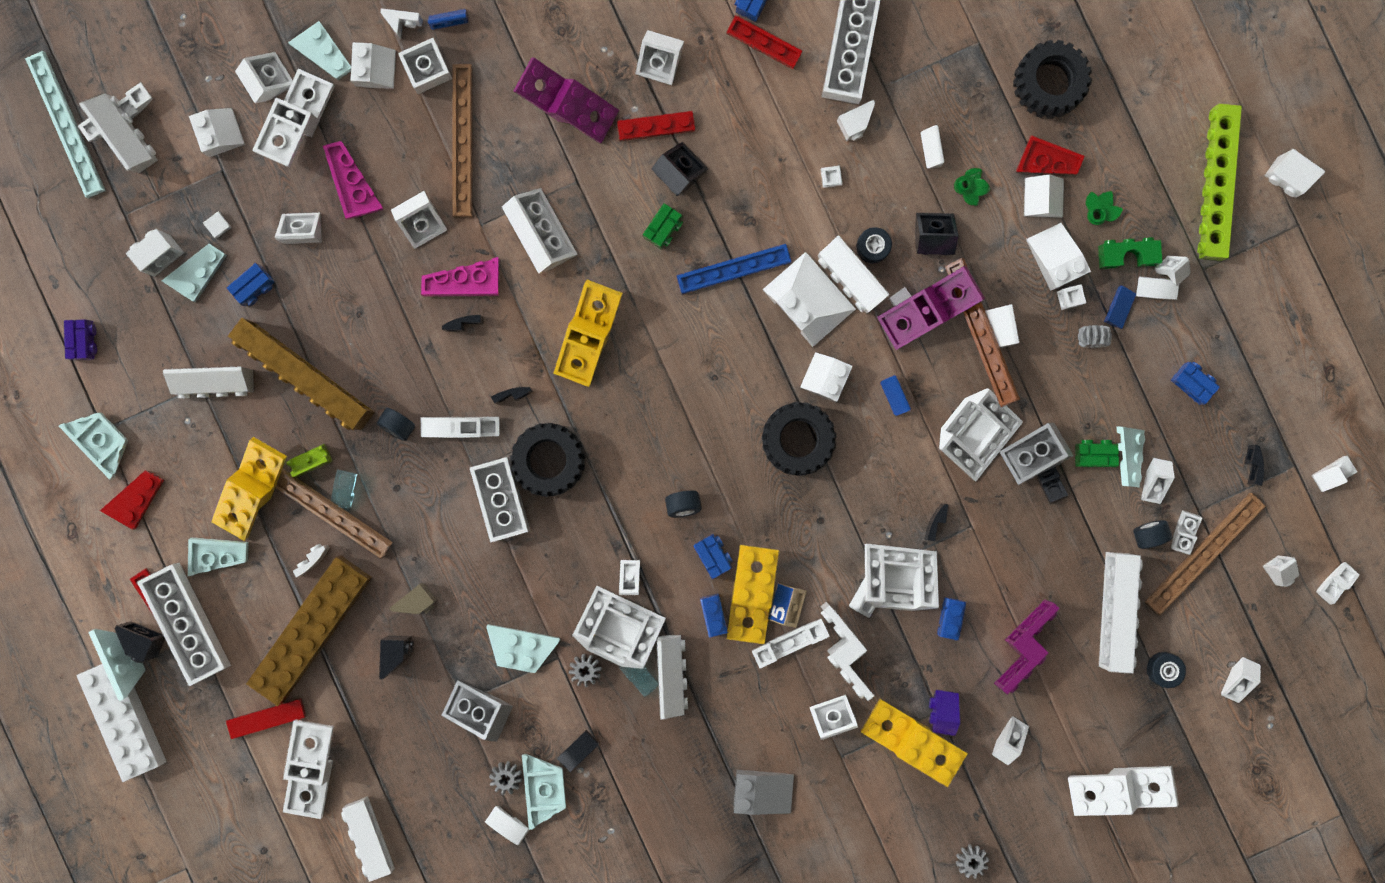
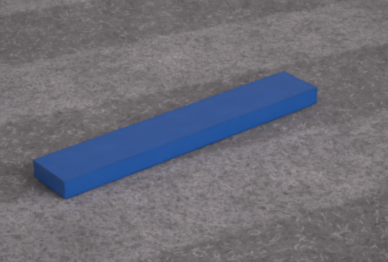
[676,244,792,294]

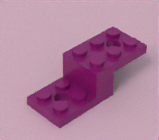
[513,57,619,143]
[877,266,985,350]
[994,599,1060,695]

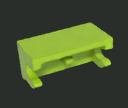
[286,444,332,477]

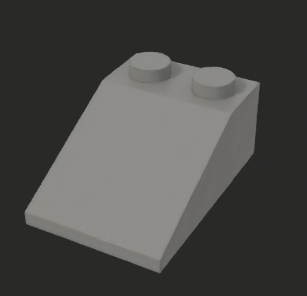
[1000,423,1074,485]
[441,680,513,742]
[733,769,794,815]

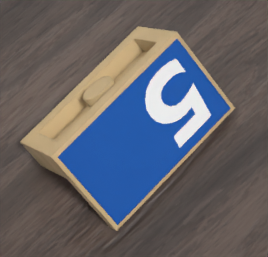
[768,583,806,628]

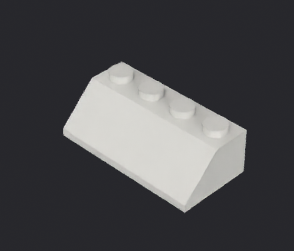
[79,94,158,173]
[502,188,577,273]
[818,235,889,314]
[163,367,254,399]
[657,635,688,719]

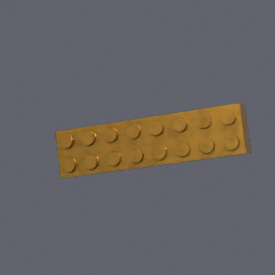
[228,317,375,431]
[246,555,373,706]

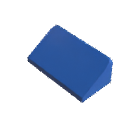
[428,9,469,30]
[1104,286,1136,329]
[880,375,911,416]

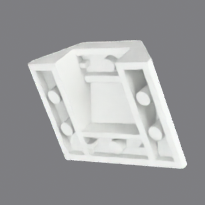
[763,252,856,347]
[939,388,1023,481]
[865,544,939,611]
[573,586,666,669]

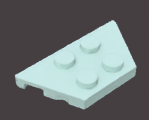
[59,413,128,480]
[487,624,560,673]
[89,629,145,701]
[522,754,566,830]

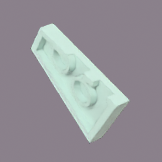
[162,244,227,302]
[187,538,248,577]

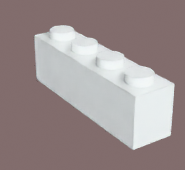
[341,796,395,882]

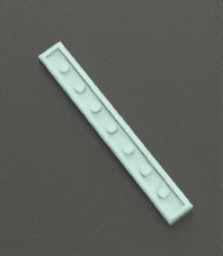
[25,51,106,198]

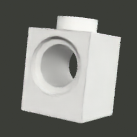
[1057,285,1086,310]

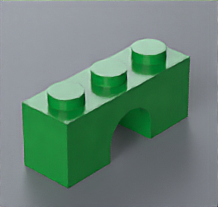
[1098,237,1162,269]

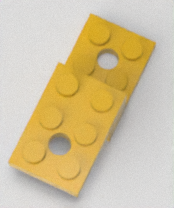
[553,280,623,387]
[211,437,287,541]
[726,545,779,644]
[860,699,967,787]

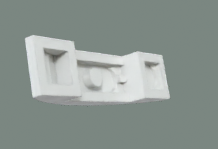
[78,82,152,142]
[752,619,830,668]

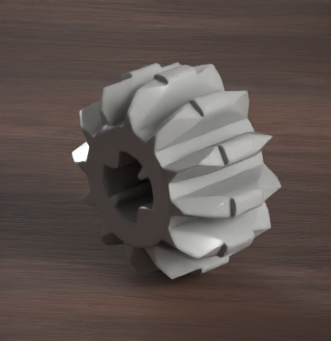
[1078,325,1112,348]
[569,654,602,687]
[489,761,522,795]
[956,844,989,879]

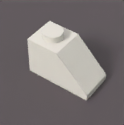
[837,100,875,141]
[1141,458,1175,504]
[1263,555,1299,587]
[1221,657,1260,703]
[992,717,1029,765]

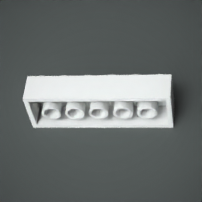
[822,0,880,104]
[1099,552,1143,673]
[137,563,231,686]
[76,664,167,782]

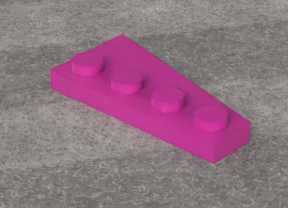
[323,141,383,220]
[421,257,499,297]

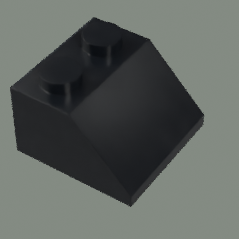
[651,142,708,196]
[915,213,958,255]
[115,621,165,663]
[379,635,414,679]

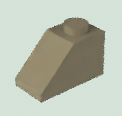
[389,583,437,614]

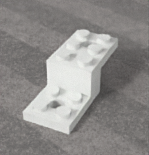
[252,69,335,168]
[820,602,874,701]
[283,720,334,819]
[1068,766,1179,816]

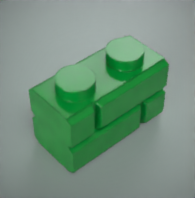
[642,203,684,250]
[1075,440,1119,467]

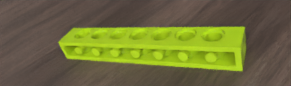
[1197,104,1242,261]

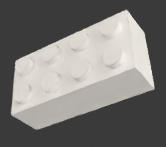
[470,457,530,542]

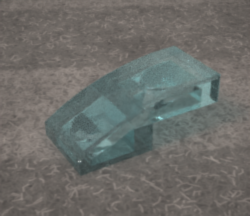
[331,469,357,511]
[619,666,659,697]

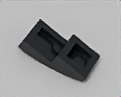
[442,315,483,332]
[491,387,534,404]
[1244,445,1264,486]
[1037,467,1068,505]
[925,503,949,541]
[557,730,600,772]

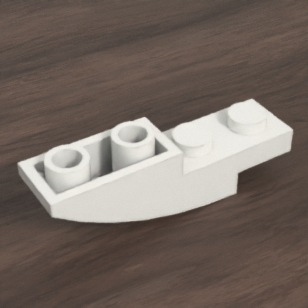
[421,417,499,437]

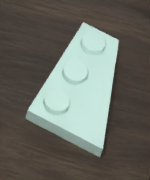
[288,21,351,80]
[1117,427,1145,487]

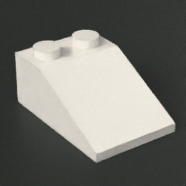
[1026,223,1091,291]

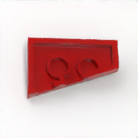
[1015,135,1085,174]
[100,470,164,530]

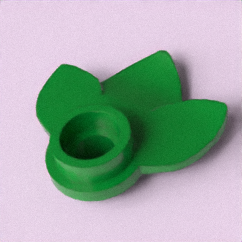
[954,168,990,206]
[1085,191,1123,225]

